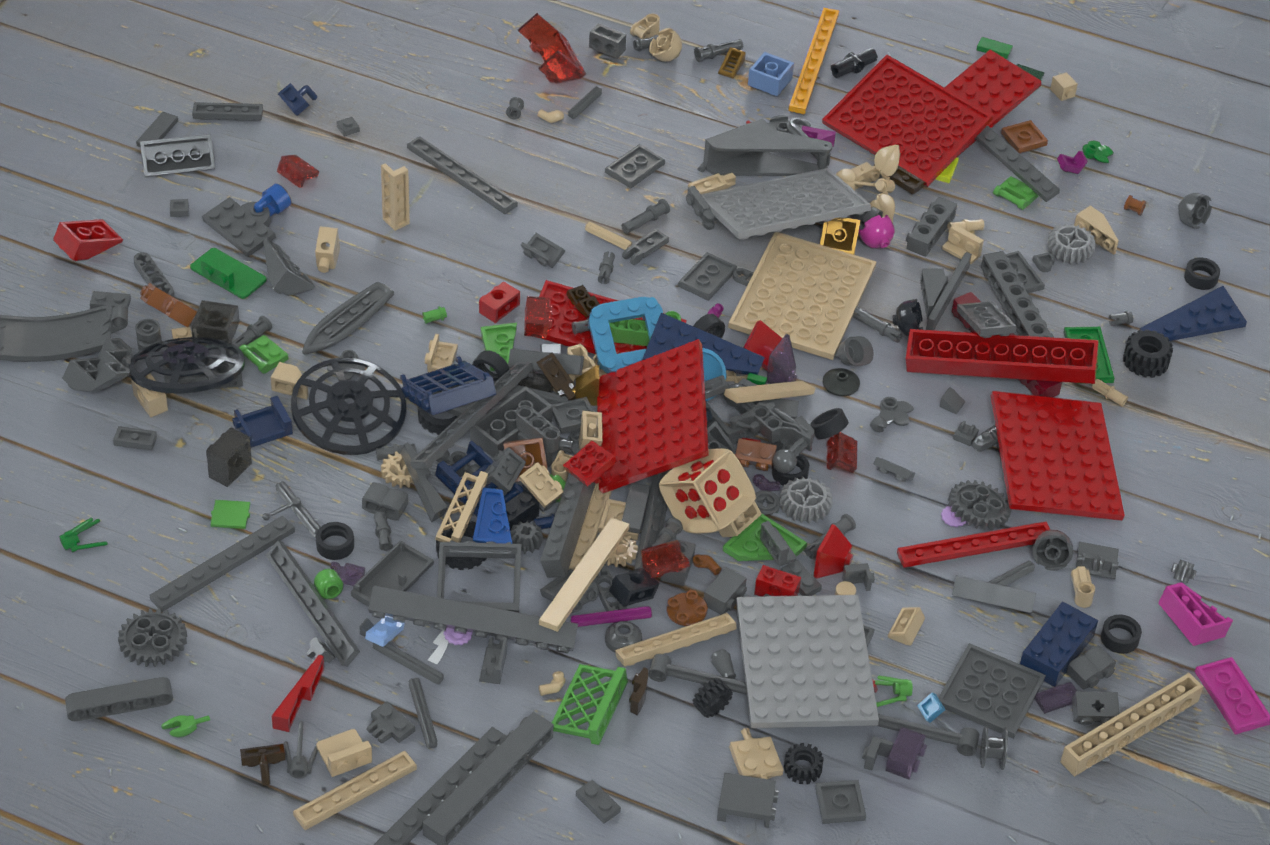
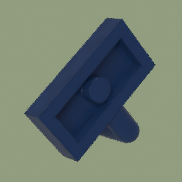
[278,83,317,116]

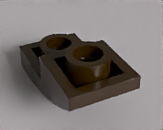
[566,285,600,317]
[629,667,648,716]

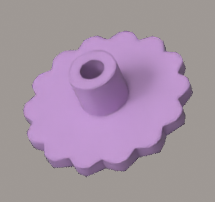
[941,506,967,528]
[443,627,472,645]

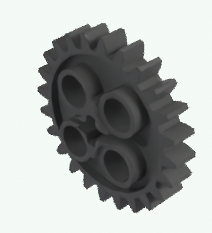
[948,480,1012,530]
[118,608,187,667]

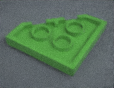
[723,514,807,561]

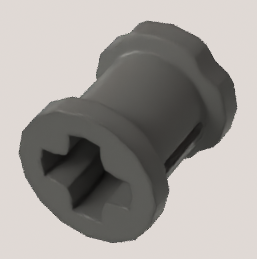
[506,97,524,119]

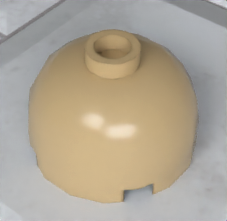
[649,28,682,62]

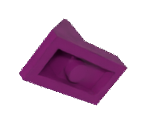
[801,126,836,147]

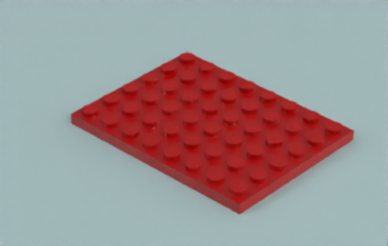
[822,55,993,187]
[597,339,709,494]
[991,391,1125,521]

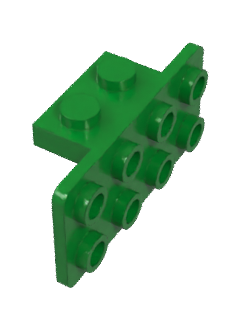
[190,248,267,299]

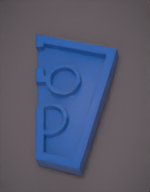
[473,488,512,544]

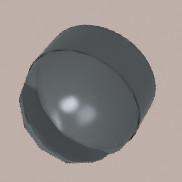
[870,415,887,433]

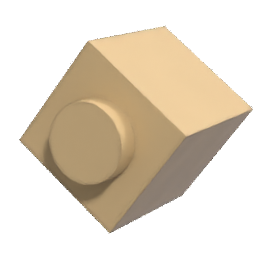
[1050,72,1078,101]

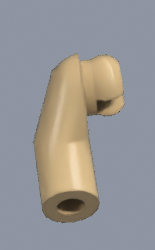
[539,671,565,696]

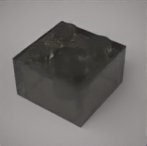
[191,300,240,343]
[206,427,252,487]

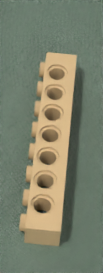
[1060,673,1204,777]

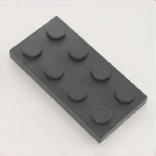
[957,301,1017,338]

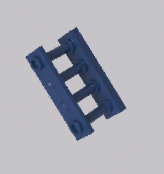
[435,441,524,516]

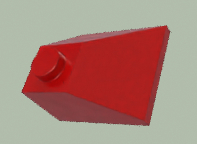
[813,524,854,579]

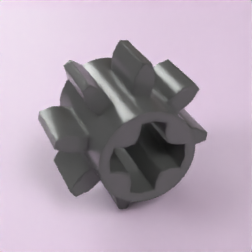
[1171,559,1197,583]

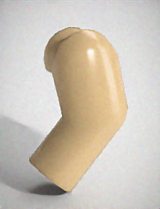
[538,109,564,123]

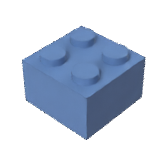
[748,52,794,97]

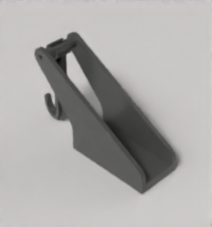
[703,117,833,176]

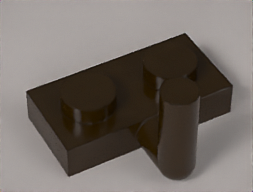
[240,744,286,786]

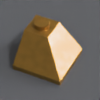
[820,217,861,255]

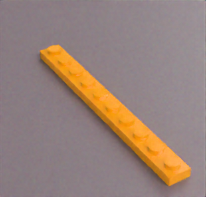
[789,8,839,114]

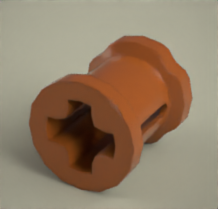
[1124,195,1146,216]

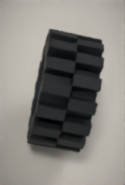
[693,678,733,718]
[784,743,824,785]

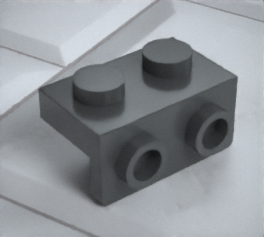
[521,233,565,268]

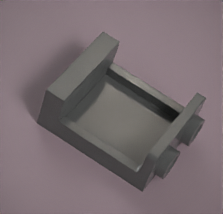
[717,772,779,828]

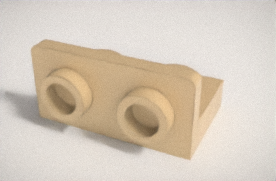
[851,162,880,189]
[942,224,984,264]
[519,462,563,508]

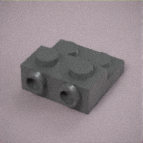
[540,569,599,614]

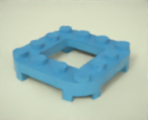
[588,297,663,373]

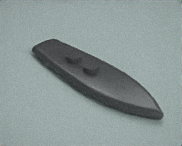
[302,282,394,355]

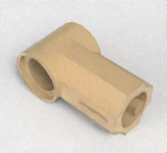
[1071,566,1095,608]

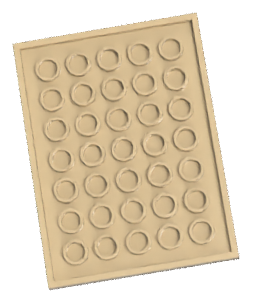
[728,232,877,360]

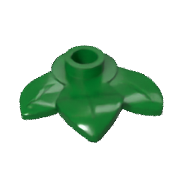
[1082,140,1114,163]

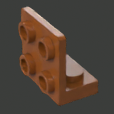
[735,439,777,471]

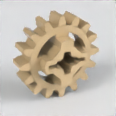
[381,451,414,488]
[607,536,638,567]

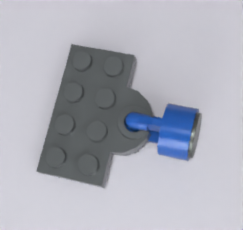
[202,183,291,257]

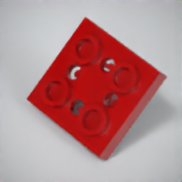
[563,441,617,487]

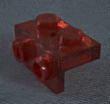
[826,432,858,473]
[641,540,690,577]

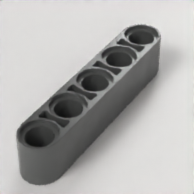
[65,677,173,722]

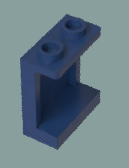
[232,396,293,448]

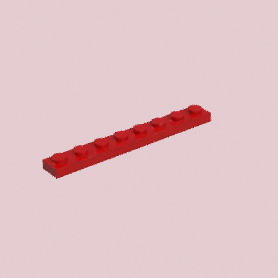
[897,522,1050,568]

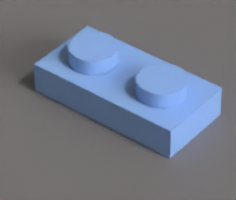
[365,616,405,647]

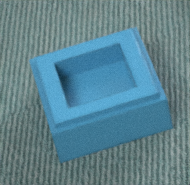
[917,692,946,723]

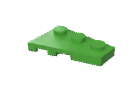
[481,322,517,371]

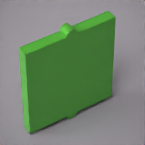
[210,500,250,529]

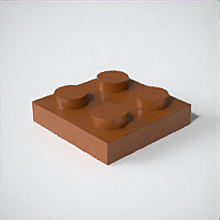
[1001,120,1048,153]

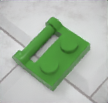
[993,176,1039,210]
[239,335,289,374]

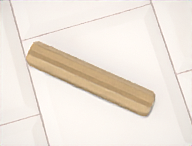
[585,222,632,250]

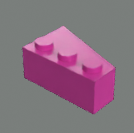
[1158,582,1233,646]

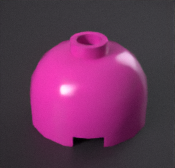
[858,215,895,248]

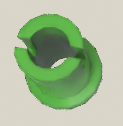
[422,306,447,324]

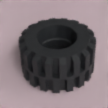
[1123,329,1173,378]

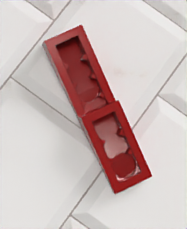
[271,655,325,732]

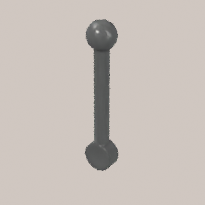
[262,497,301,520]

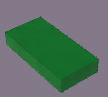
[976,37,1013,59]

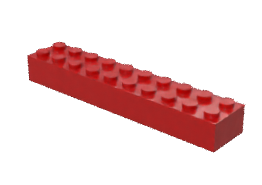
[905,329,1098,384]

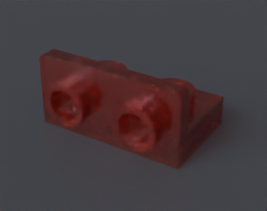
[277,155,319,188]

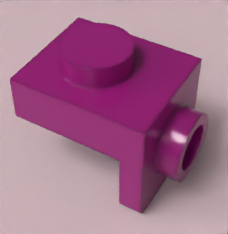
[1057,151,1088,174]

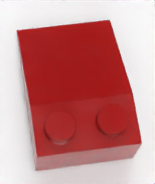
[53,219,123,261]

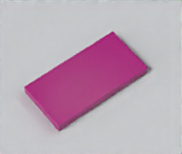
[1194,657,1270,735]

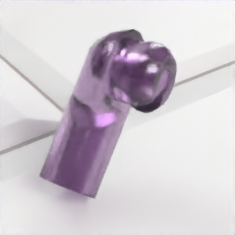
[753,474,780,491]

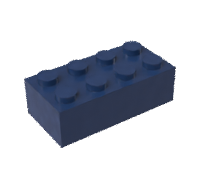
[1020,601,1098,687]

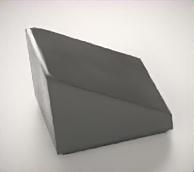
[940,387,965,414]

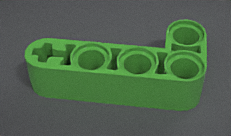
[609,311,681,346]

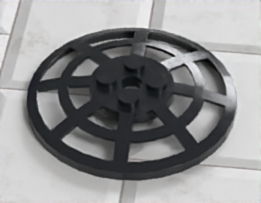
[129,337,245,394]
[291,358,406,455]

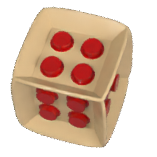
[659,448,756,534]

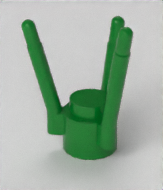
[59,518,108,552]

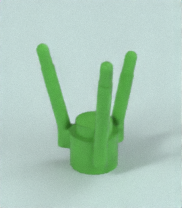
[874,675,913,707]

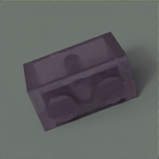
[885,727,927,780]

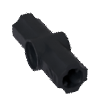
[830,48,878,78]

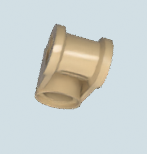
[630,13,660,39]
[551,450,573,482]

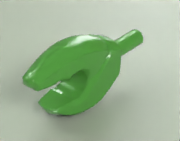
[161,715,210,737]

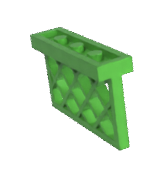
[552,664,628,745]

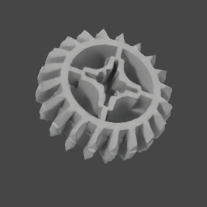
[1047,224,1096,264]
[780,476,833,524]

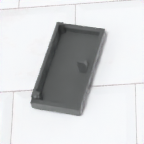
[351,541,434,607]

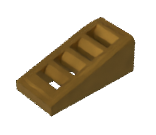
[718,47,746,79]

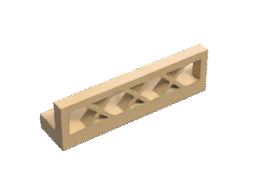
[381,163,410,231]
[435,471,488,542]

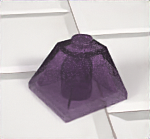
[767,334,797,384]

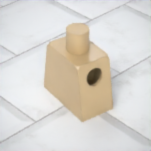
[315,226,340,273]

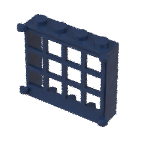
[400,356,496,415]

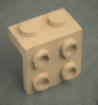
[316,729,372,777]

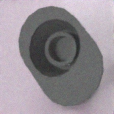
[835,336,874,366]

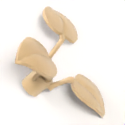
[836,145,900,223]

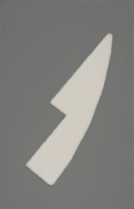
[428,630,448,664]

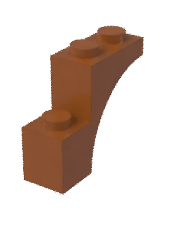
[140,283,197,327]

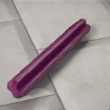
[571,606,652,627]

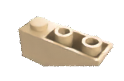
[1074,206,1119,255]

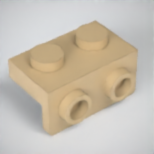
[425,334,458,372]

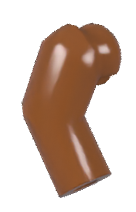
[692,554,722,575]

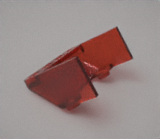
[518,13,586,83]

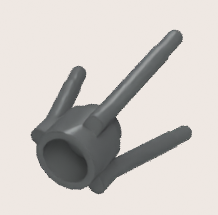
[284,721,318,779]

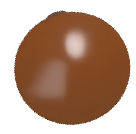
[667,590,708,626]

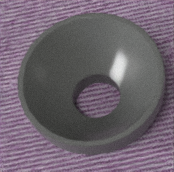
[605,621,642,652]

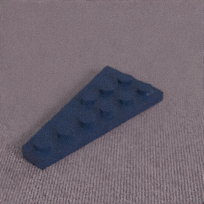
[1140,286,1247,341]
[642,313,765,375]

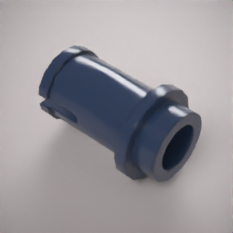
[533,513,555,530]

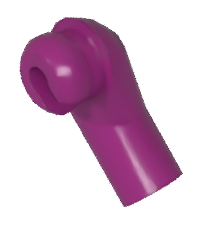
[707,303,724,318]

